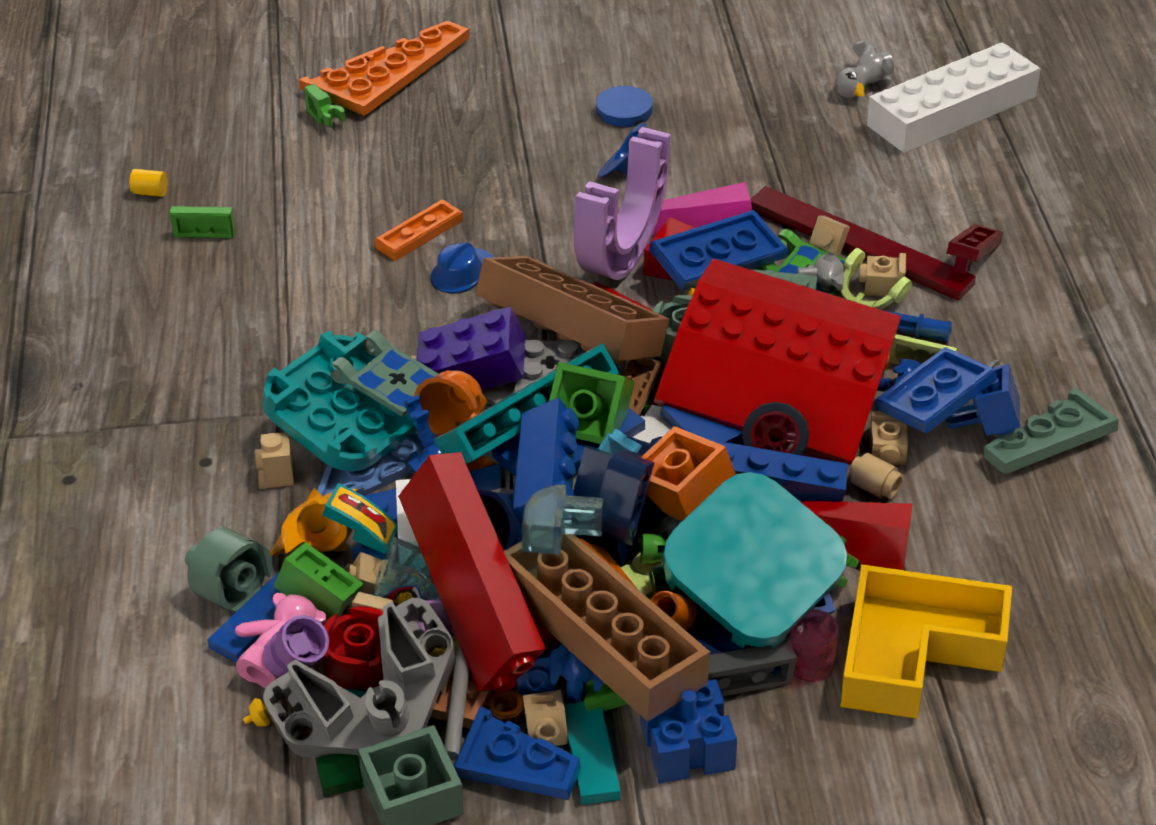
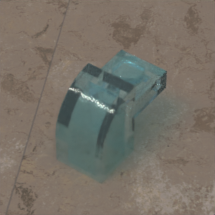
[522,485,603,555]

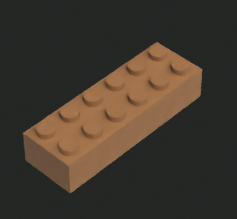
[476,256,669,364]
[504,521,710,722]

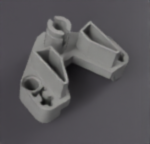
[263,598,455,758]

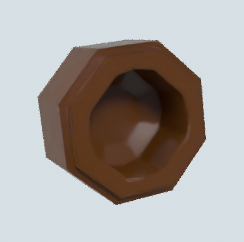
[487,689,525,725]

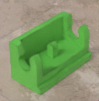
[273,542,364,624]

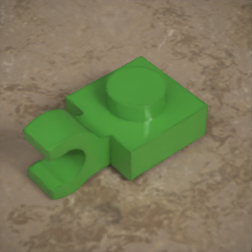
[304,84,345,127]

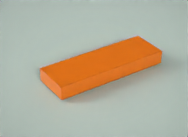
[374,199,463,261]

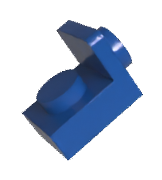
[517,640,557,695]

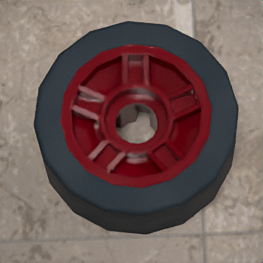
[742,402,810,456]

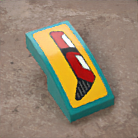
[322,483,398,554]

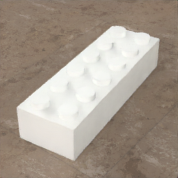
[867,42,1041,153]

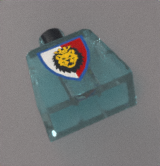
[373,537,441,607]

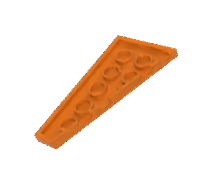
[298,21,469,116]

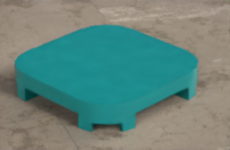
[261,330,417,471]
[662,472,847,648]

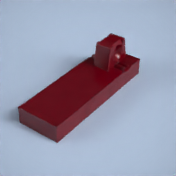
[946,224,1004,274]

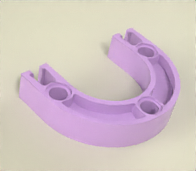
[574,127,671,280]

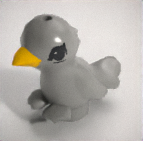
[835,39,894,98]

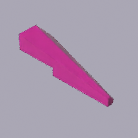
[618,182,752,237]

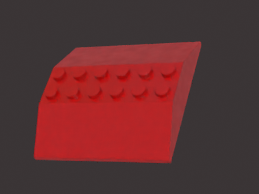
[654,258,901,465]

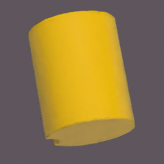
[129,169,168,197]

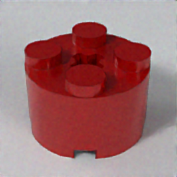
[323,606,384,691]

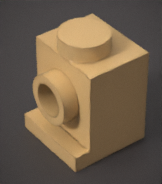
[859,253,906,297]
[870,411,908,466]
[255,432,294,489]

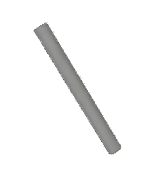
[444,642,470,761]

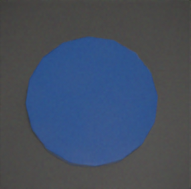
[596,86,653,127]

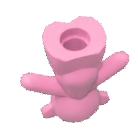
[235,593,326,688]

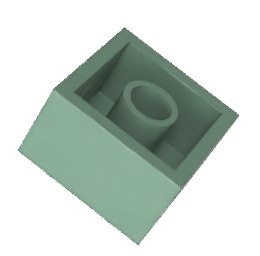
[358,725,464,825]

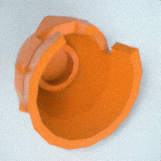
[414,370,487,437]

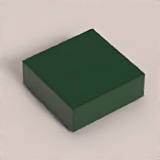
[315,754,363,797]

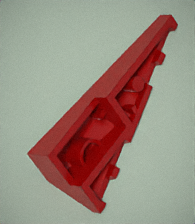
[800,501,913,570]

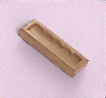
[622,358,664,416]

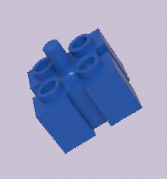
[640,679,737,784]

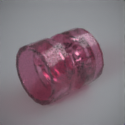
[788,609,839,682]

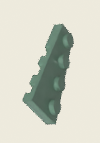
[984,388,1119,475]

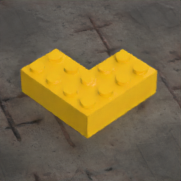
[840,564,1012,719]

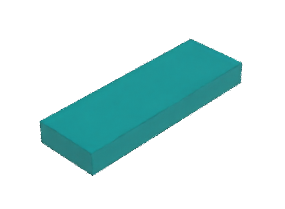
[564,702,621,805]

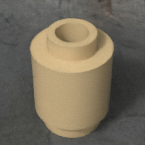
[849,453,904,499]

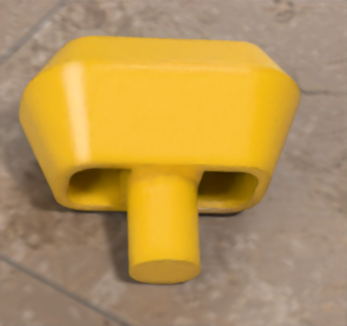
[243,698,271,727]

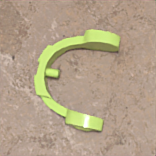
[841,248,912,310]

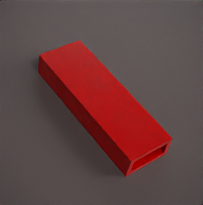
[398,452,546,692]

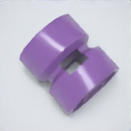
[263,615,329,678]

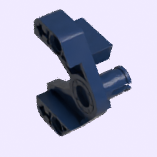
[566,436,668,565]

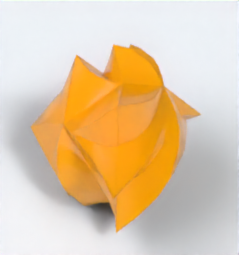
[270,488,357,557]

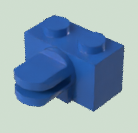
[945,364,1020,436]

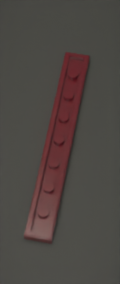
[751,186,976,301]

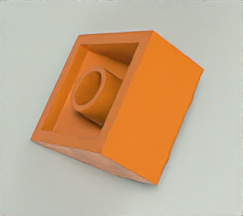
[642,426,736,521]

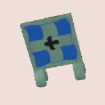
[331,330,438,417]

